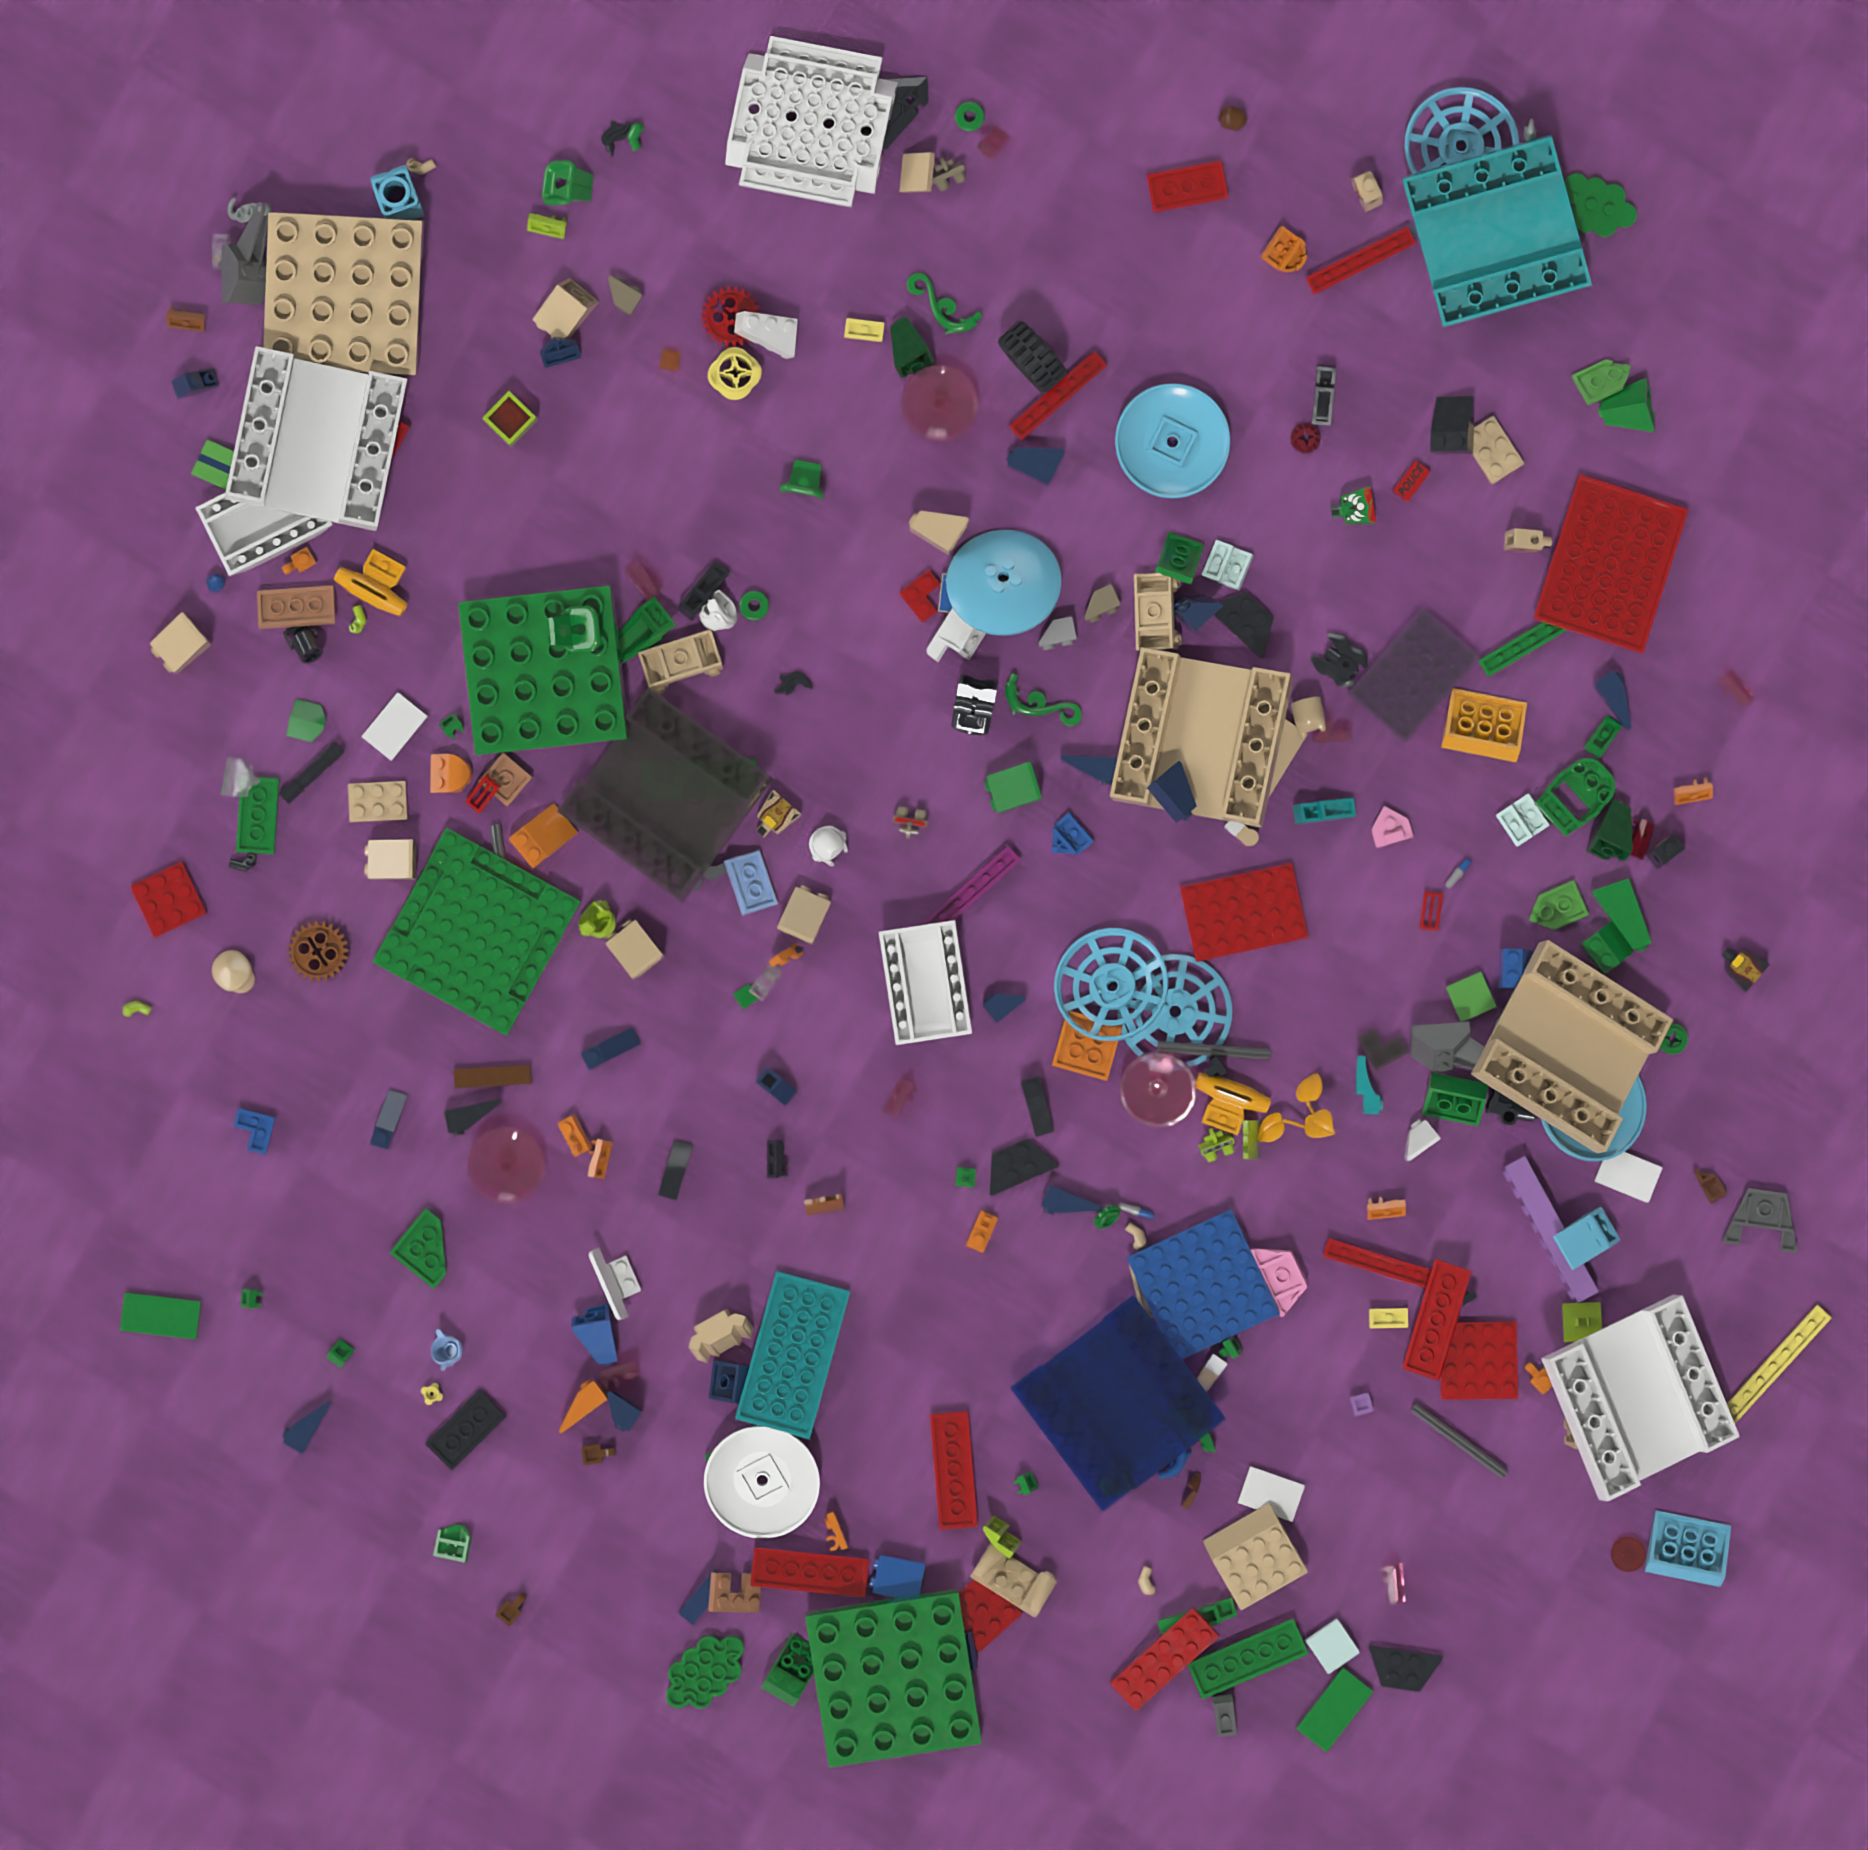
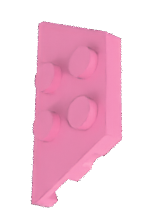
[1250,1248,1308,1317]

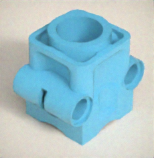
[370,164,424,220]

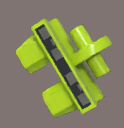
[1198,1128,1235,1162]

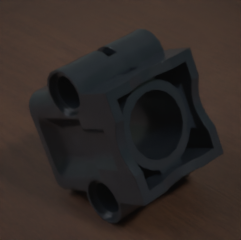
[951,674,998,735]
[1485,1087,1538,1125]

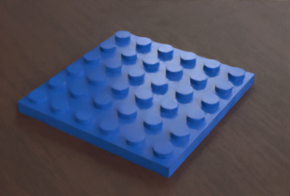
[1126,1209,1280,1363]

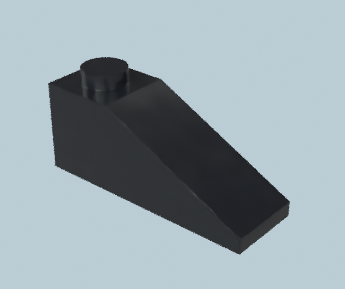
[1020,1076,1054,1137]
[444,1099,502,1136]

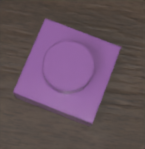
[1349,1392,1373,1416]

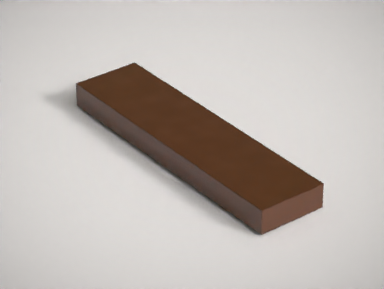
[453,1065,532,1089]

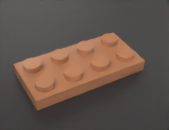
[257,585,336,629]

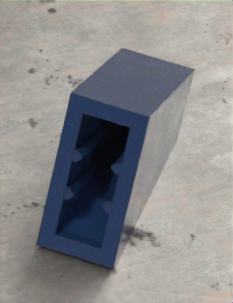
[1006,447,1065,487]
[1147,761,1197,823]

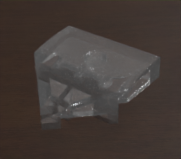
[221,757,260,798]

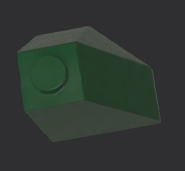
[890,316,937,378]
[1586,799,1633,861]

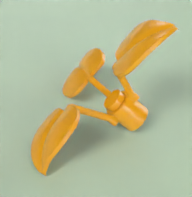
[1258,1073,1335,1142]

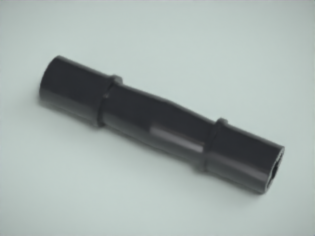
[278,742,345,804]

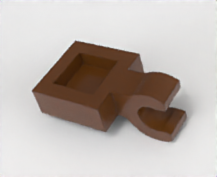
[581,1444,616,1466]
[495,1592,527,1627]

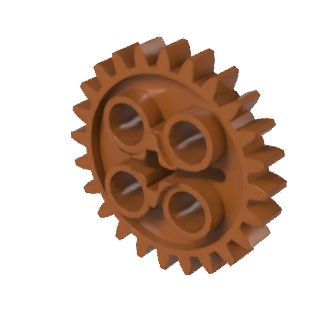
[286,920,350,983]

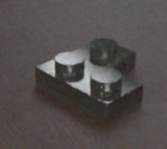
[1357,1028,1409,1071]

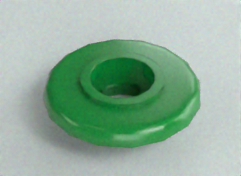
[954,101,985,132]
[739,590,769,621]

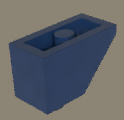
[982,993,1027,1024]

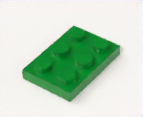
[1155,532,1205,584]

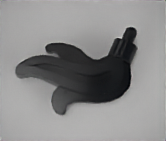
[601,121,630,157]
[774,671,813,695]

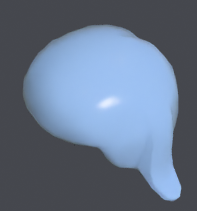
[431,1329,463,1371]

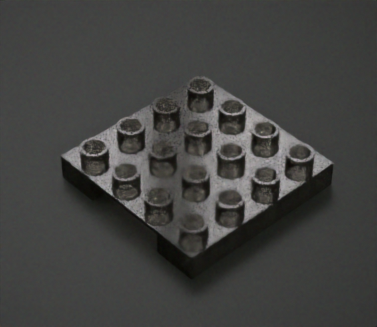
[557,688,773,903]

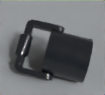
[283,625,323,664]

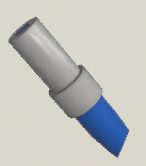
[1444,859,1472,889]
[1118,1202,1154,1219]

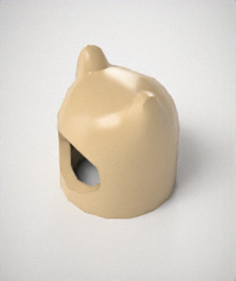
[1290,697,1326,738]

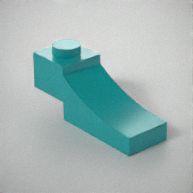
[1293,798,1356,824]
[1355,1056,1383,1115]

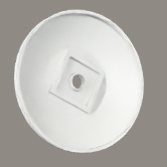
[704,1426,820,1538]

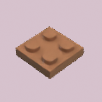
[478,753,532,807]

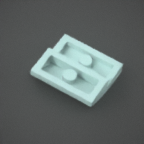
[1202,540,1254,591]
[1496,793,1551,847]
[1305,1618,1360,1674]

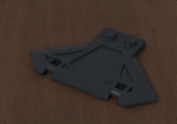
[861,77,928,150]

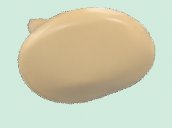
[212,950,255,993]

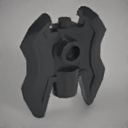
[1310,633,1368,687]

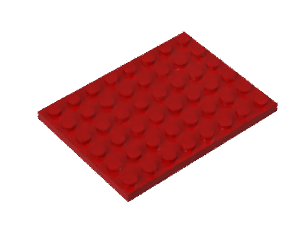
[1533,474,1689,654]

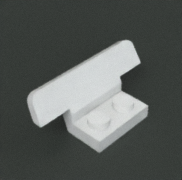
[927,608,986,662]
[589,1247,642,1320]

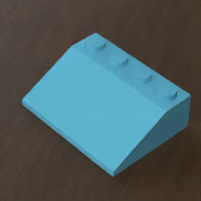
[1645,1510,1731,1587]

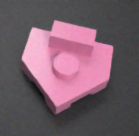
[1371,806,1413,848]

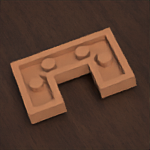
[708,1572,761,1613]

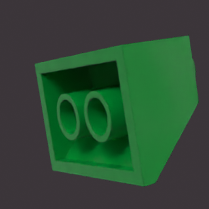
[1422,1072,1488,1126]

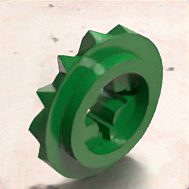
[1660,1024,1688,1054]
[1093,1204,1121,1230]

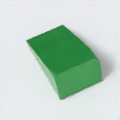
[1584,715,1622,758]

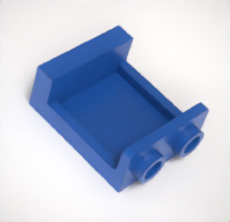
[870,1554,925,1598]

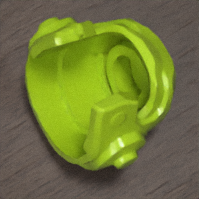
[578,900,616,938]

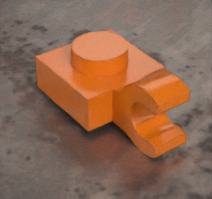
[281,547,317,575]
[768,943,804,968]
[1524,1362,1552,1395]

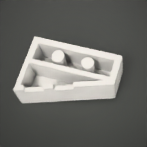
[734,311,798,359]

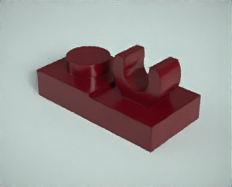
[1630,819,1655,861]

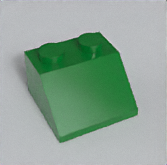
[1580,922,1633,975]

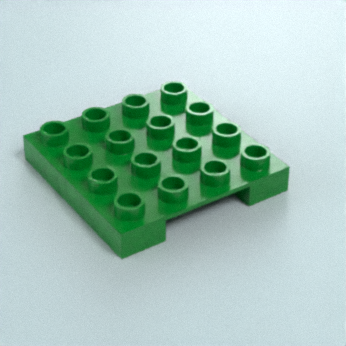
[458,585,630,755]
[805,1588,982,1768]

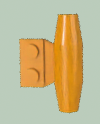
[334,549,408,617]
[1194,1072,1271,1136]

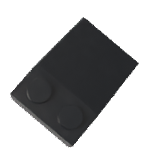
[1430,396,1475,454]

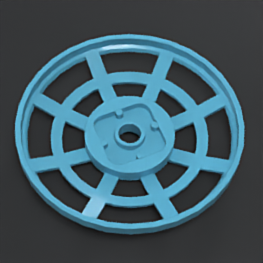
[1404,87,1519,174]
[1054,928,1169,1041]
[1117,954,1232,1069]

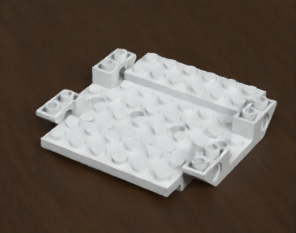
[725,36,898,208]

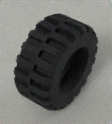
[997,321,1067,393]

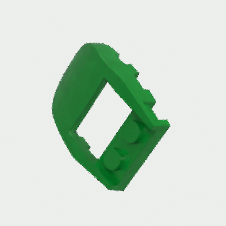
[1534,758,1615,837]

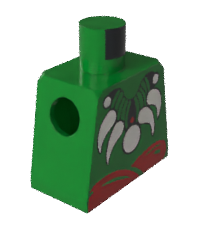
[1330,487,1376,525]

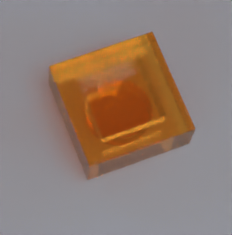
[659,349,682,372]

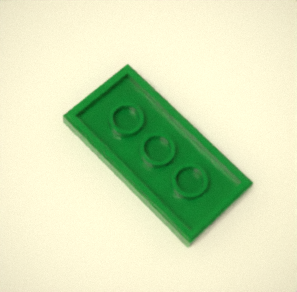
[236,776,280,855]
[120,1292,202,1340]
[1296,1667,1374,1753]

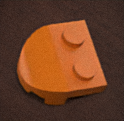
[1260,226,1307,273]
[430,754,472,793]

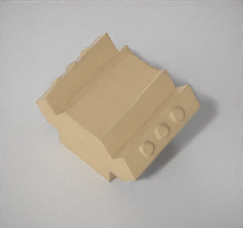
[688,1308,754,1363]

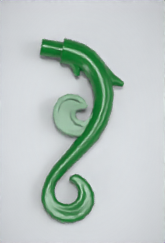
[906,273,982,335]
[1005,673,1082,726]

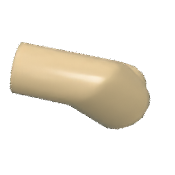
[1125,1222,1146,1250]

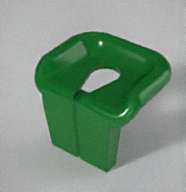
[542,160,594,206]
[779,460,825,501]
[549,605,600,653]

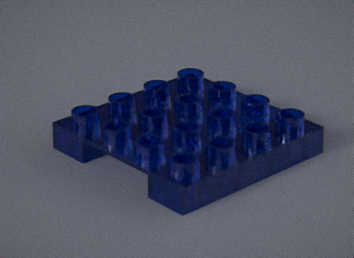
[1010,1295,1227,1513]

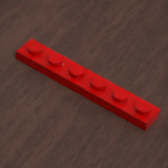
[1305,226,1416,296]
[1009,351,1107,441]
[1322,1238,1432,1288]

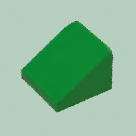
[733,984,759,1010]
[326,1339,355,1368]

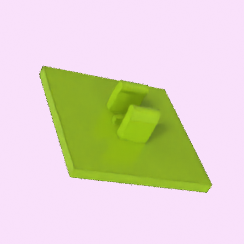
[1562,1302,1602,1342]

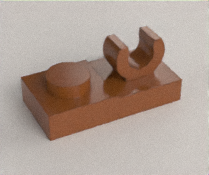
[166,306,206,332]

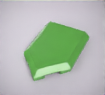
[1571,359,1632,406]
[1529,880,1589,930]

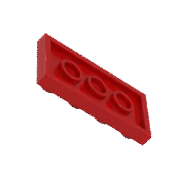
[1146,161,1229,213]

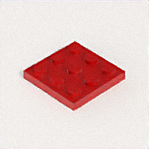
[130,862,207,938]
[959,1580,1023,1653]

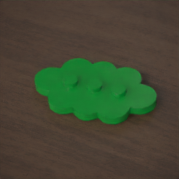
[1564,173,1637,238]
[665,1635,744,1709]

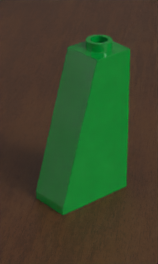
[1591,878,1652,952]

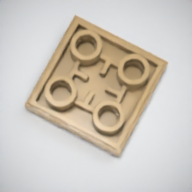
[899,152,935,193]

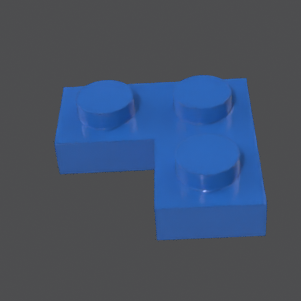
[233,1108,276,1155]

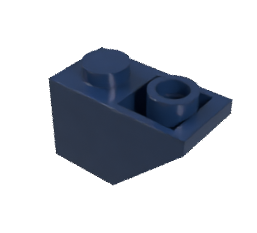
[171,368,219,399]
[755,1067,798,1106]

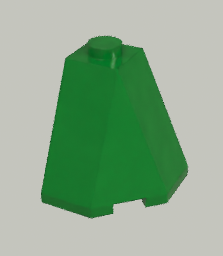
[1598,378,1655,432]

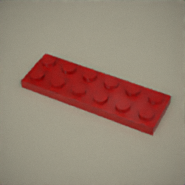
[1402,1258,1473,1381]
[930,1411,978,1530]
[750,1547,869,1598]
[1110,1606,1220,1712]

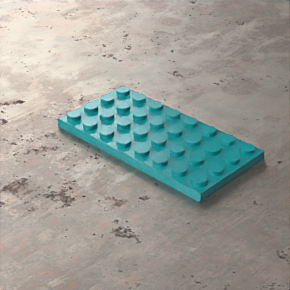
[735,1271,850,1440]

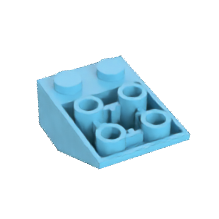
[1553,1207,1621,1270]

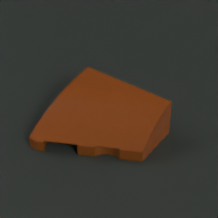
[804,1194,845,1216]

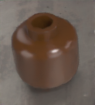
[1218,105,1248,132]

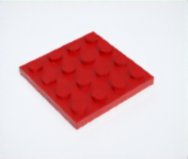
[1440,1321,1518,1400]

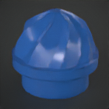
[206,574,225,593]

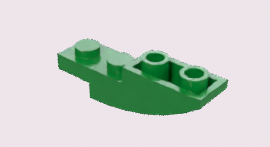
[1157,1597,1237,1635]

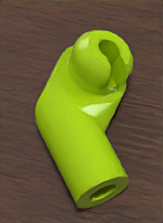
[349,605,367,634]
[122,1000,152,1017]

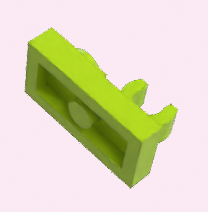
[527,213,567,239]

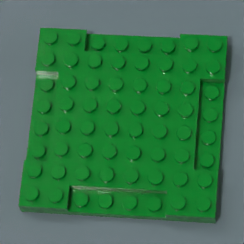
[372,828,581,1036]

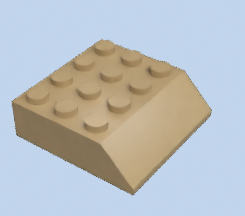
[1203,1503,1308,1610]

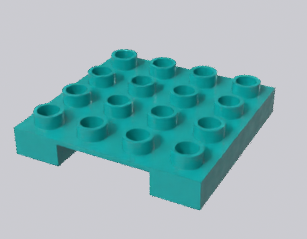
[1402,135,1592,327]

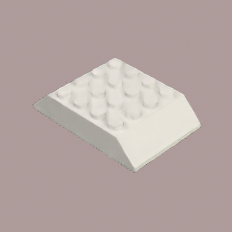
[195,493,333,576]
[879,920,972,1045]

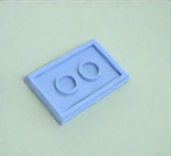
[724,850,778,916]

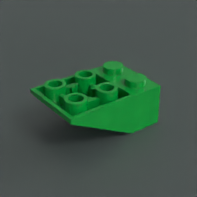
[760,1634,814,1707]

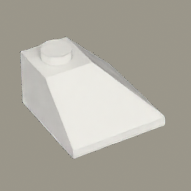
[1404,1119,1441,1161]

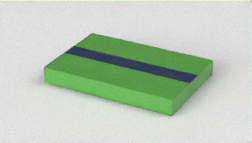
[191,440,234,490]

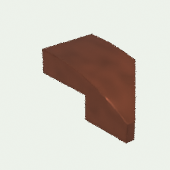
[1693,1169,1727,1204]
[1181,1472,1201,1510]

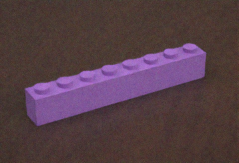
[1502,1156,1599,1303]

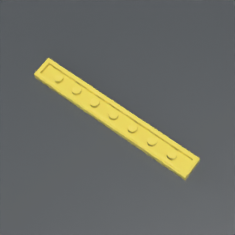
[1726,1305,1832,1423]

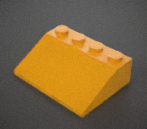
[1441,688,1527,762]

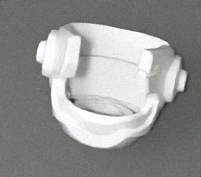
[699,590,738,631]
[809,826,848,866]

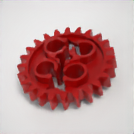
[700,286,762,348]

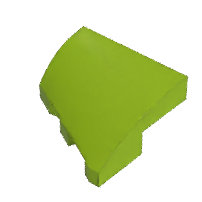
[1243,1120,1260,1159]

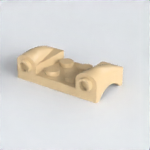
[1134,573,1182,651]
[638,629,723,694]
[970,1543,1057,1618]

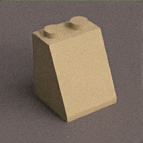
[532,278,599,338]
[909,511,969,555]
[150,612,212,674]
[365,839,416,880]
[777,885,831,945]
[605,920,665,980]

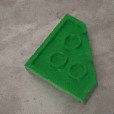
[389,1208,446,1289]

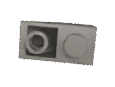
[1038,616,1077,650]

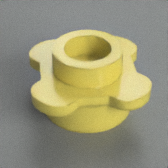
[421,1383,443,1405]

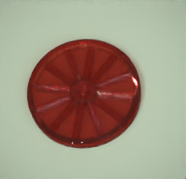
[1611,1537,1646,1572]

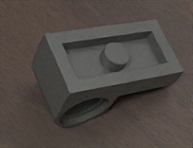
[1212,1694,1237,1737]

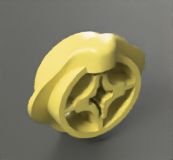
[707,347,762,400]

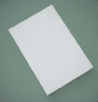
[361,692,428,761]
[1594,1152,1663,1203]
[1237,1466,1305,1522]

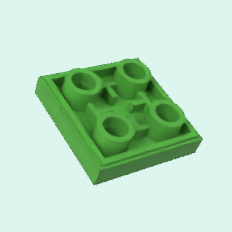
[1445,972,1496,1022]

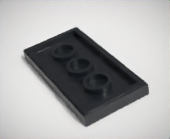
[425,1389,507,1471]

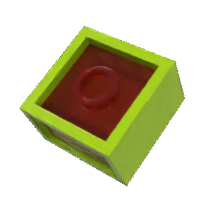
[482,391,538,447]

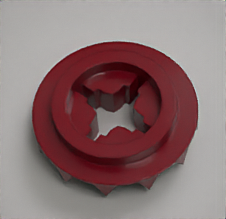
[1290,423,1321,454]

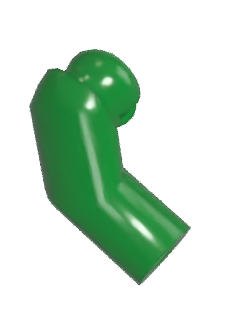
[627,123,644,151]

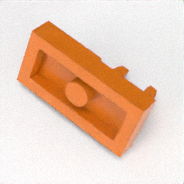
[1673,778,1713,805]
[557,1114,592,1157]
[588,1139,613,1180]
[1367,1197,1406,1220]
[966,1210,998,1253]
[824,1511,848,1551]

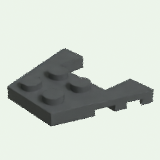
[1722,1188,1798,1253]

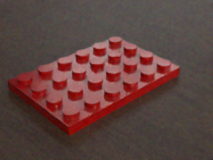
[1179,863,1309,962]

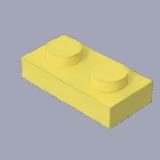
[844,318,884,343]
[1369,1308,1408,1328]

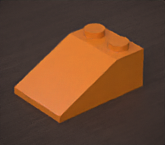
[509,804,578,869]
[559,1379,608,1434]

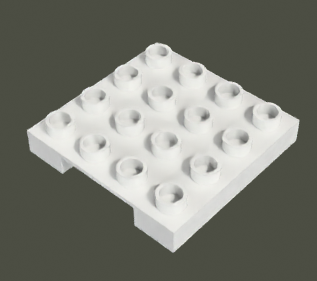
[224,346,407,531]
[1541,1294,1740,1501]

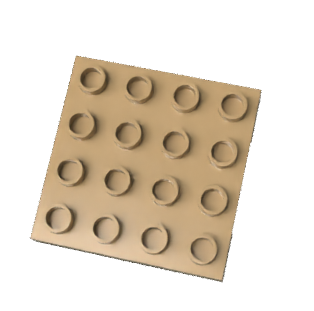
[263,212,424,375]
[1109,647,1294,827]
[1471,940,1673,1153]

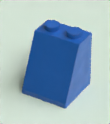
[1498,949,1534,989]

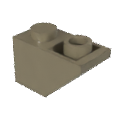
[608,275,643,317]
[1084,584,1121,623]

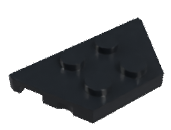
[1214,592,1274,659]
[990,1139,1058,1196]
[1368,1645,1443,1692]

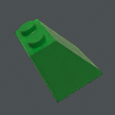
[984,761,1042,814]

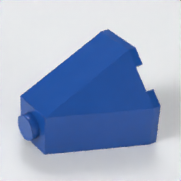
[571,1304,617,1365]

